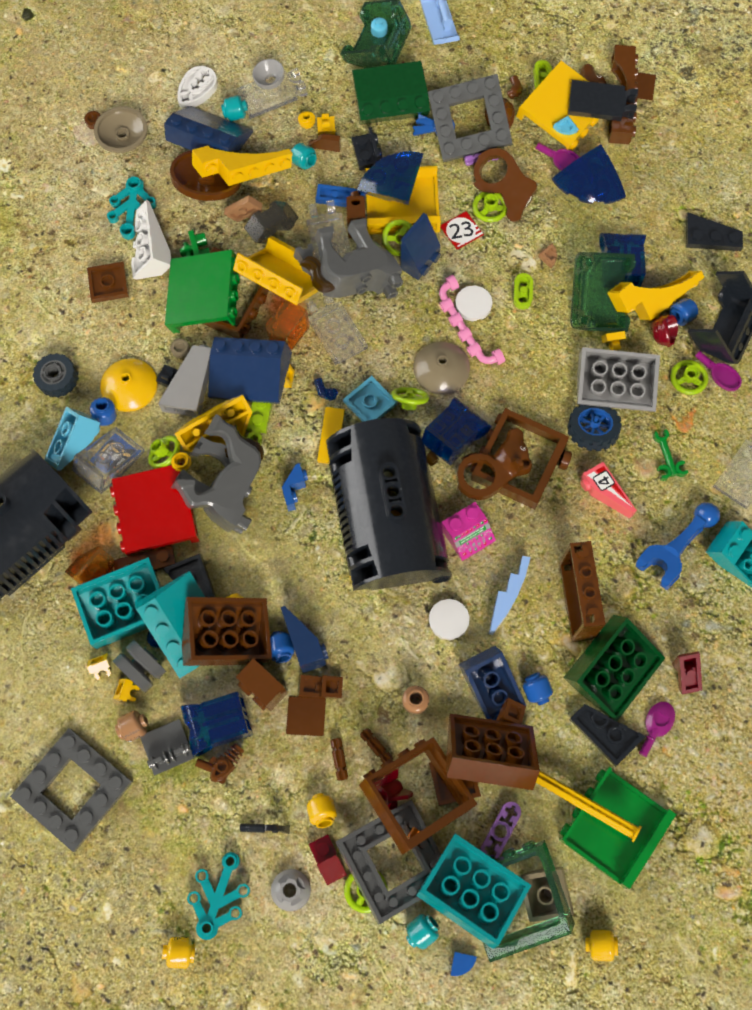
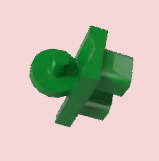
[180,230,210,257]

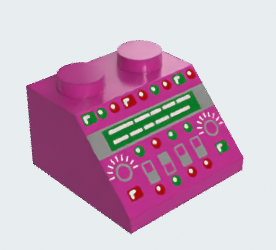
[441,502,496,561]

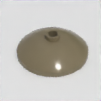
[94,106,148,153]
[413,341,470,395]

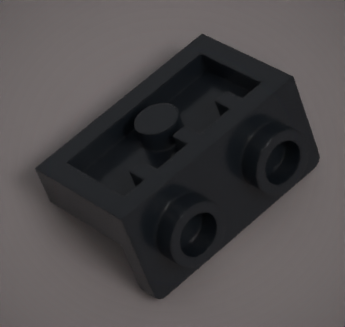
[351,127,382,171]

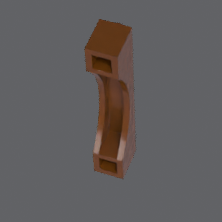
[608,45,638,144]

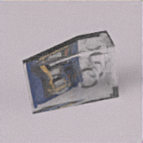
[72,427,145,494]

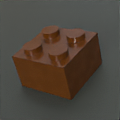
[236,658,288,712]

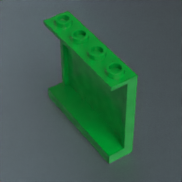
[165,250,240,334]
[559,767,677,889]

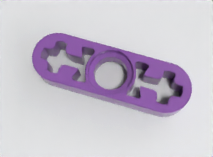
[480,802,521,860]

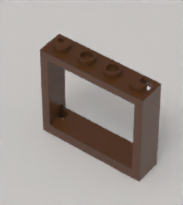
[203,247,269,339]
[470,408,569,510]
[559,541,606,642]
[359,737,478,855]

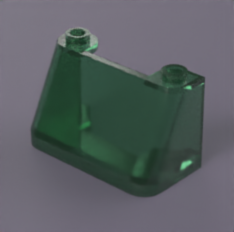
[340,0,411,68]
[570,252,636,332]

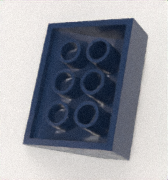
[164,106,253,153]
[208,337,292,404]

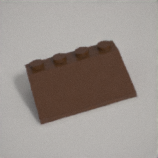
[182,597,272,666]
[446,713,540,790]

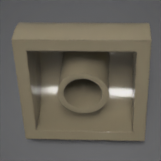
[519,867,574,923]

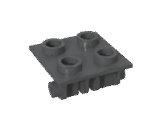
[140,719,194,776]

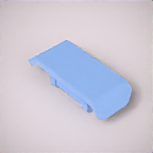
[420,0,460,45]

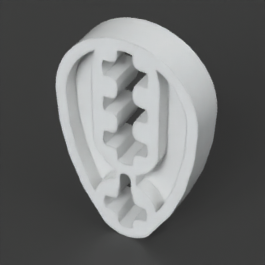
[177,66,218,109]

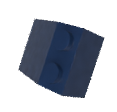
[401,213,441,280]
[281,606,328,673]
[458,646,526,720]

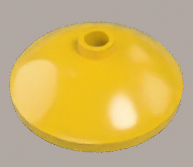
[100,358,158,412]

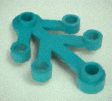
[107,176,157,240]
[187,852,251,940]

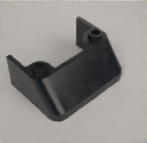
[688,271,752,364]

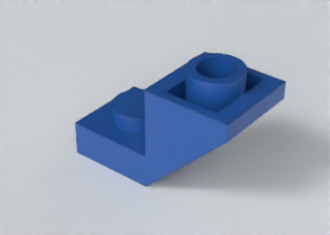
[282,463,308,512]

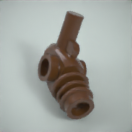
[195,743,244,784]

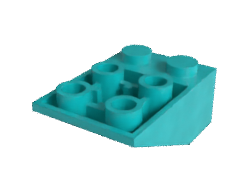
[706,521,752,588]

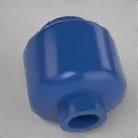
[670,298,698,326]
[90,397,117,426]
[270,631,295,663]
[522,672,553,705]

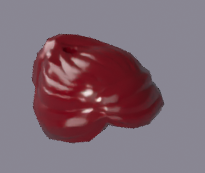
[650,314,678,347]

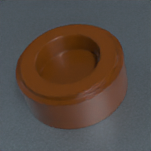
[84,111,101,130]
[558,450,572,470]

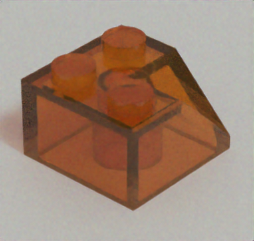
[266,300,310,351]

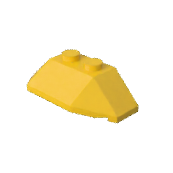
[174,395,252,456]

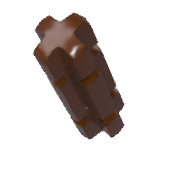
[360,728,393,763]
[330,738,348,781]

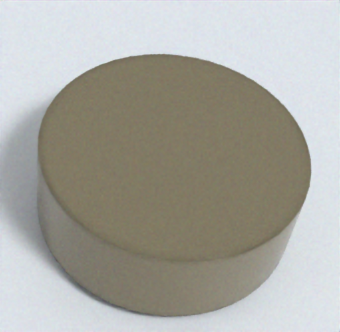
[170,339,190,359]

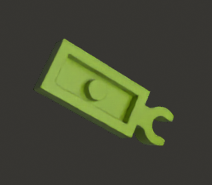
[247,402,273,444]

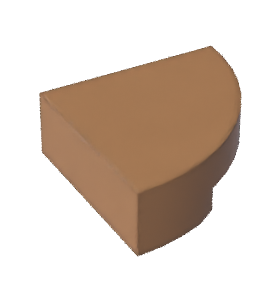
[538,243,557,269]

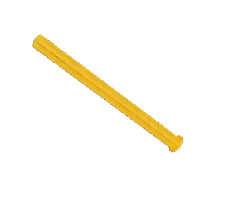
[536,770,642,843]

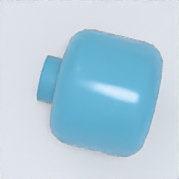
[371,17,388,38]

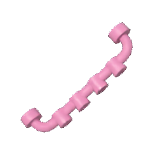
[439,274,505,365]

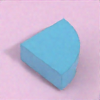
[553,116,579,135]

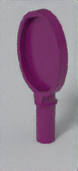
[535,143,583,174]
[695,351,742,392]
[639,702,675,757]

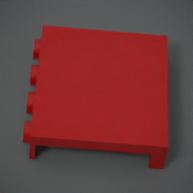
[110,463,200,556]

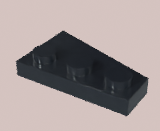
[686,212,743,251]
[163,553,216,597]
[569,704,646,767]

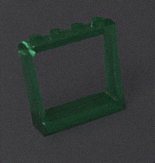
[483,840,575,962]

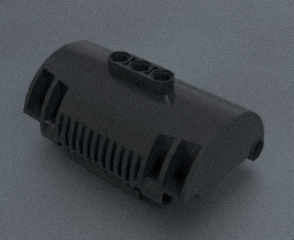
[326,418,452,591]
[0,448,93,601]

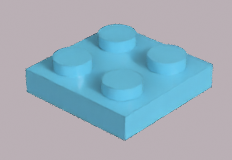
[343,376,397,422]

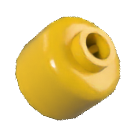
[307,793,337,828]
[585,929,618,962]
[162,937,195,969]

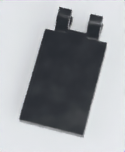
[568,80,638,121]

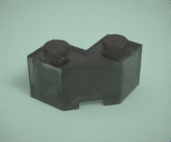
[244,201,299,244]

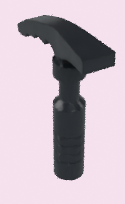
[240,823,290,834]

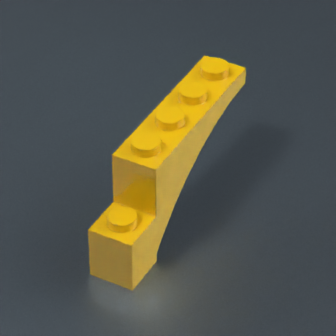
[192,146,293,186]
[607,271,704,321]

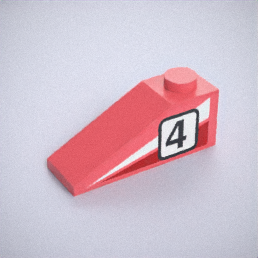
[580,462,637,518]

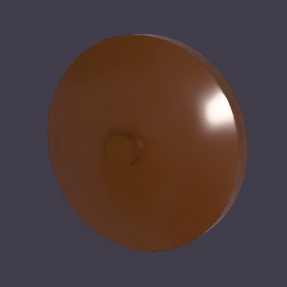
[170,150,242,201]

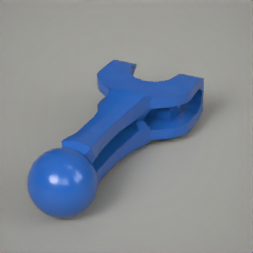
[635,502,720,590]

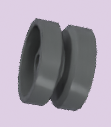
[113,640,167,693]

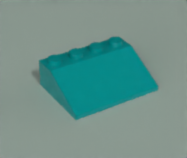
[71,557,161,649]
[135,571,205,679]
[416,833,532,949]

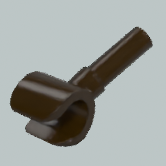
[427,442,446,466]

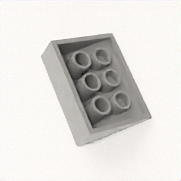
[577,347,660,412]

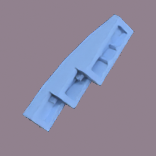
[489,556,531,635]

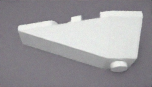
[131,200,171,280]

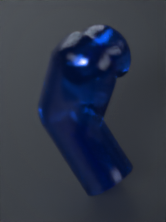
[314,378,338,401]

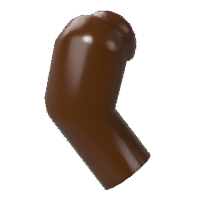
[507,75,523,99]

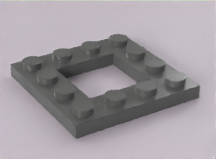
[428,74,513,162]
[10,728,133,852]
[335,799,441,925]

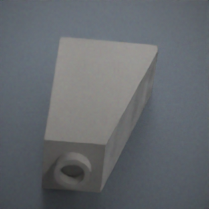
[159,345,211,417]

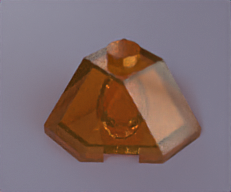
[65,546,114,585]

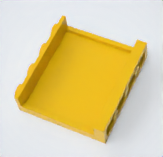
[516,61,599,151]
[366,165,441,234]
[233,236,319,305]

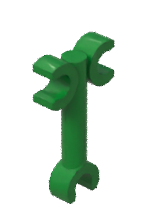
[653,429,689,481]

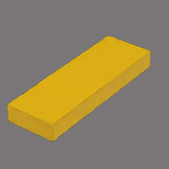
[317,407,345,464]

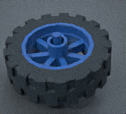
[567,404,622,451]

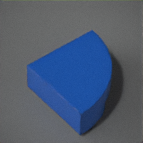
[450,951,477,976]

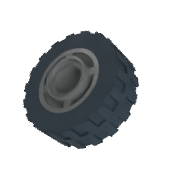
[33,353,79,398]

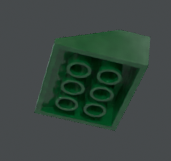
[352,61,430,125]
[564,615,665,721]

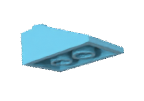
[44,406,100,471]

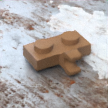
[224,195,262,223]

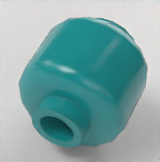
[221,95,249,121]
[291,143,317,170]
[406,914,440,950]

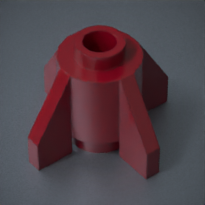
[374,768,413,810]

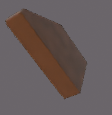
[308,133,341,152]

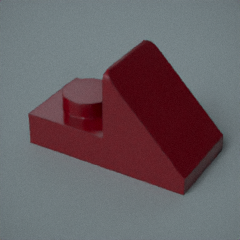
[672,651,703,694]
[308,834,347,886]

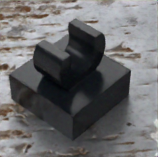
[156,365,178,387]

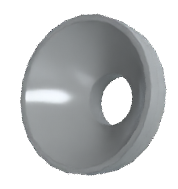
[252,59,284,90]
[271,869,311,911]

